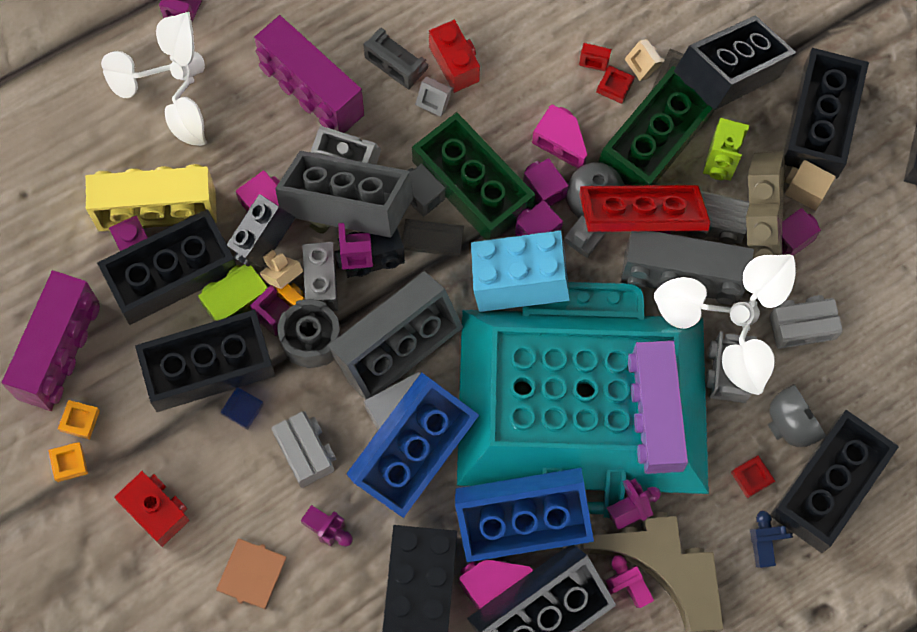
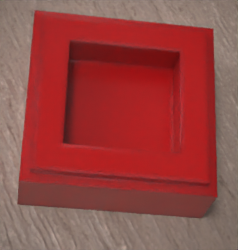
[579,43,612,71]
[596,65,635,104]
[731,455,776,499]

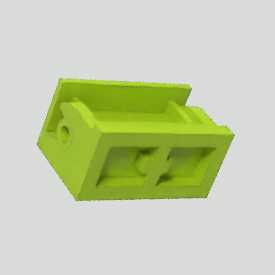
[703,118,749,181]
[198,265,268,321]

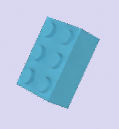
[471,230,570,312]

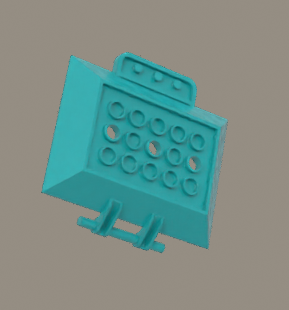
[457,282,709,518]

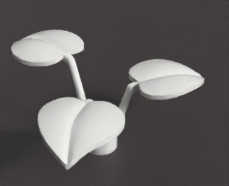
[101,12,207,146]
[654,254,796,395]

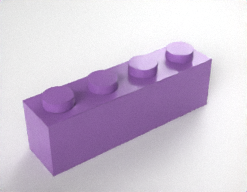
[628,341,688,474]

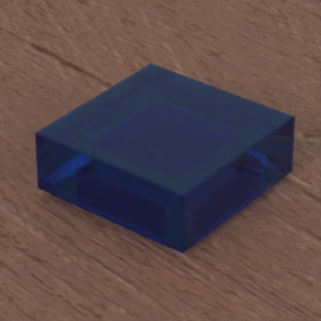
[220,387,264,430]

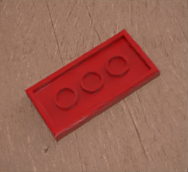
[579,185,710,232]

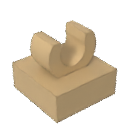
[625,39,665,81]
[260,250,303,289]

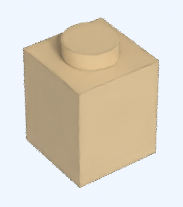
[785,160,836,211]

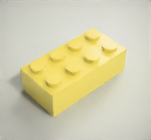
[85,164,217,231]

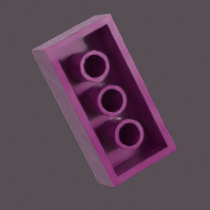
[254,15,364,133]
[1,270,100,411]

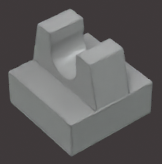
[415,76,453,117]
[563,216,606,258]

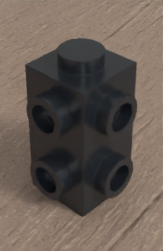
[227,194,296,268]
[334,228,405,278]

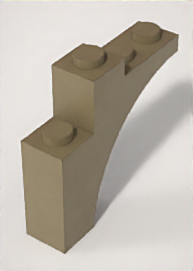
[746,152,785,295]
[581,512,723,632]

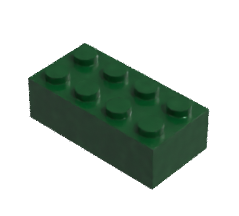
[598,66,715,186]
[412,112,536,240]

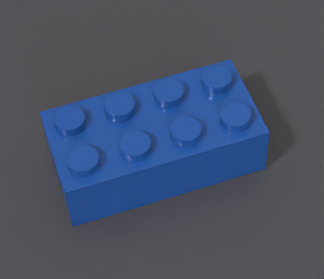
[346,372,479,518]
[455,468,594,562]

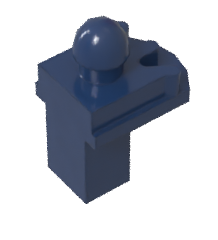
[750,511,793,568]

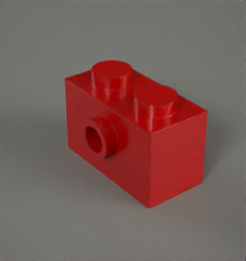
[429,19,480,93]
[114,471,190,547]

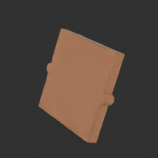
[216,538,287,610]

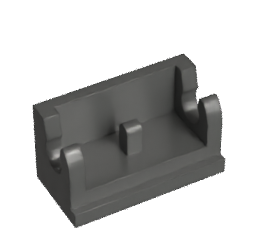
[363,28,428,90]

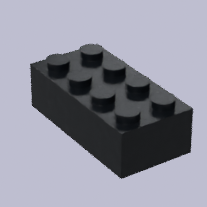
[674,15,796,110]
[784,48,869,179]
[97,209,237,325]
[135,309,275,412]
[770,410,899,553]
[382,525,457,632]
[467,545,616,632]

